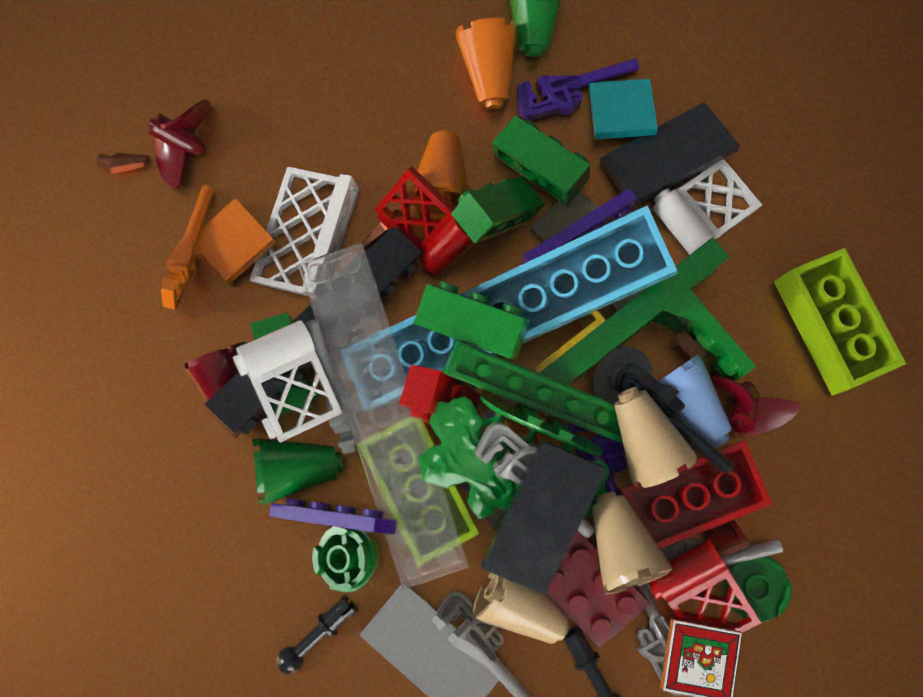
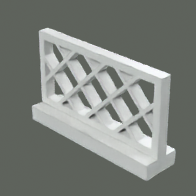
[249,167,360,300]

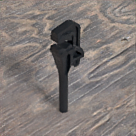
[614,362,735,475]

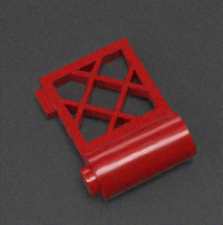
[374,166,474,276]
[648,539,761,633]

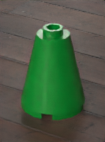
[509,0,561,57]
[252,438,343,505]

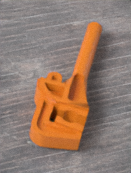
[161,185,214,310]

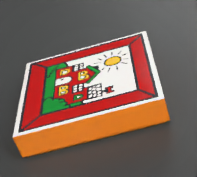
[660,618,742,697]

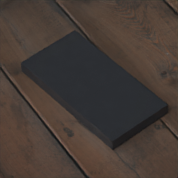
[600,102,740,208]
[481,439,607,595]

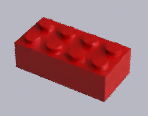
[618,440,773,549]

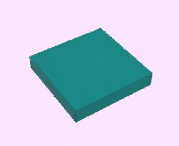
[589,79,658,139]

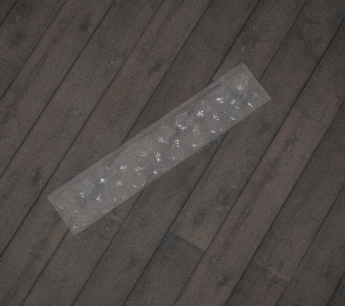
[298,243,469,589]

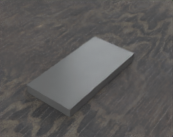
[359,581,499,697]

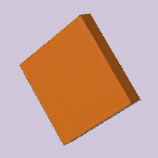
[195,198,277,284]

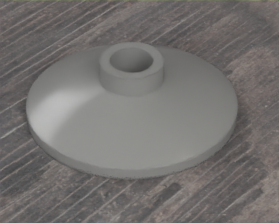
[592,347,653,404]

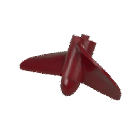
[148,99,211,188]
[709,374,801,437]

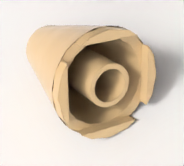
[614,387,697,488]
[592,492,672,594]
[472,573,570,644]

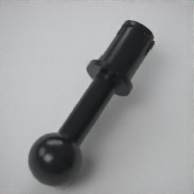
[276,595,358,675]
[563,627,622,697]

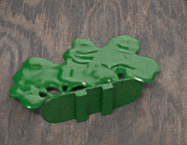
[418,394,610,520]

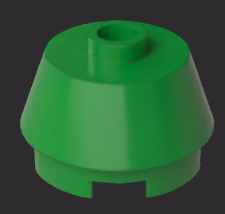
[312,526,381,592]

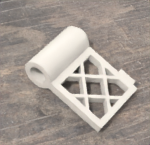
[652,159,762,255]
[233,320,342,443]

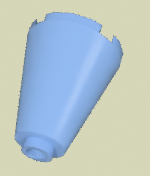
[659,355,732,448]

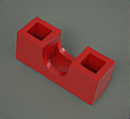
[399,364,480,425]

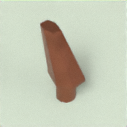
[97,153,150,174]
[361,209,403,248]

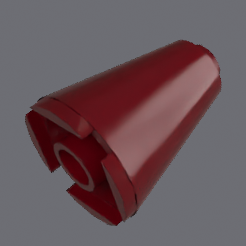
[184,341,258,419]

